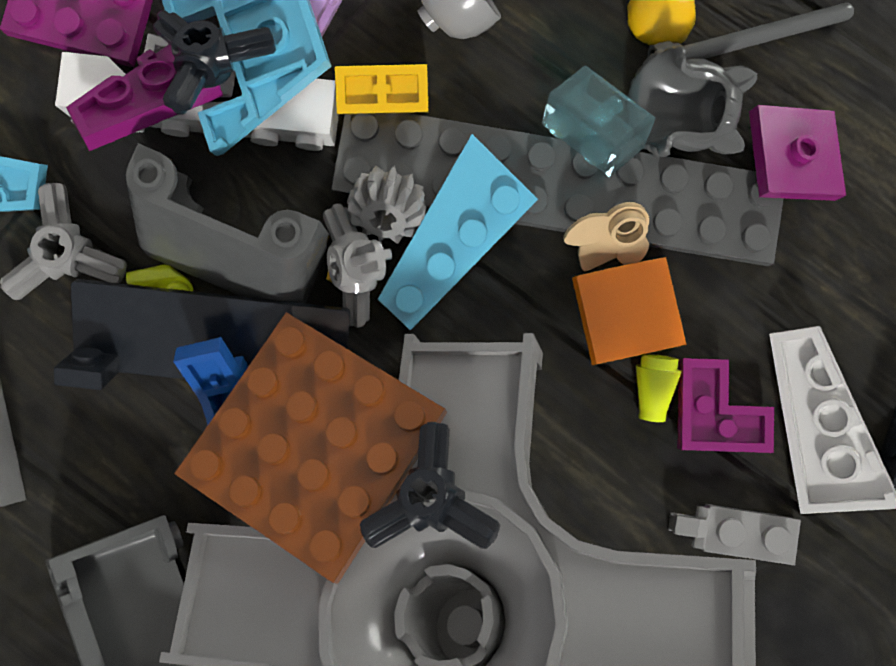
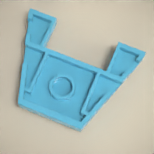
[162,0,332,156]

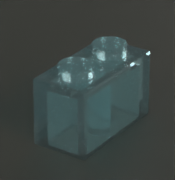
[542,65,656,177]

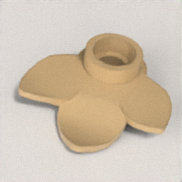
[563,202,649,271]

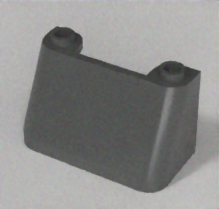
[126,143,332,303]
[45,515,186,666]

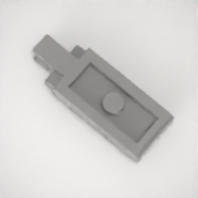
[668,504,801,566]

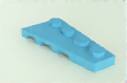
[378,134,538,330]

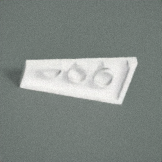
[769,326,896,514]

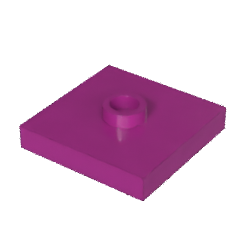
[749,105,846,201]

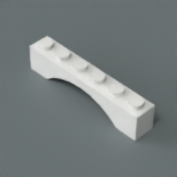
[55,52,338,151]

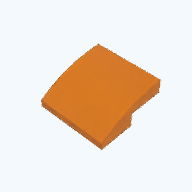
[572,257,687,365]

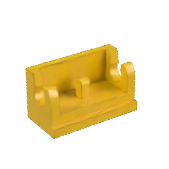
[335,64,428,114]

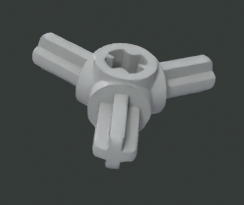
[0,183,127,300]
[323,204,392,328]

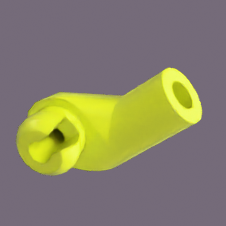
[126,264,193,291]

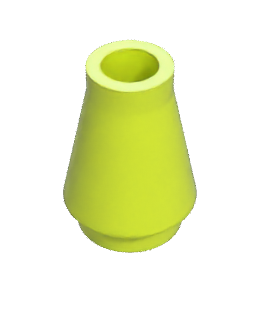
[636,354,682,422]

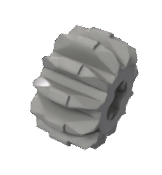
[347,166,426,244]

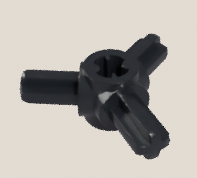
[153,10,276,115]
[360,422,501,549]

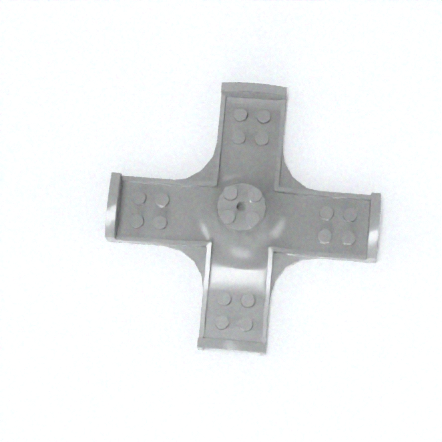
[159,333,756,666]

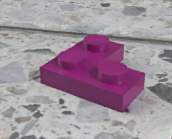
[677,358,774,453]

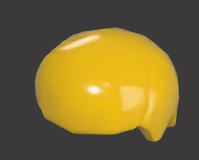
[627,0,696,46]

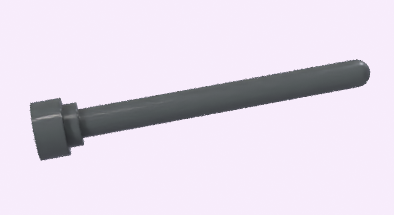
[648,3,854,60]

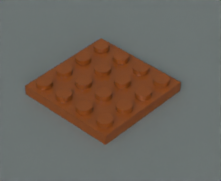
[175,312,447,584]

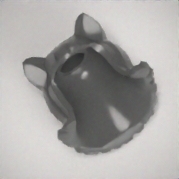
[626,45,757,157]

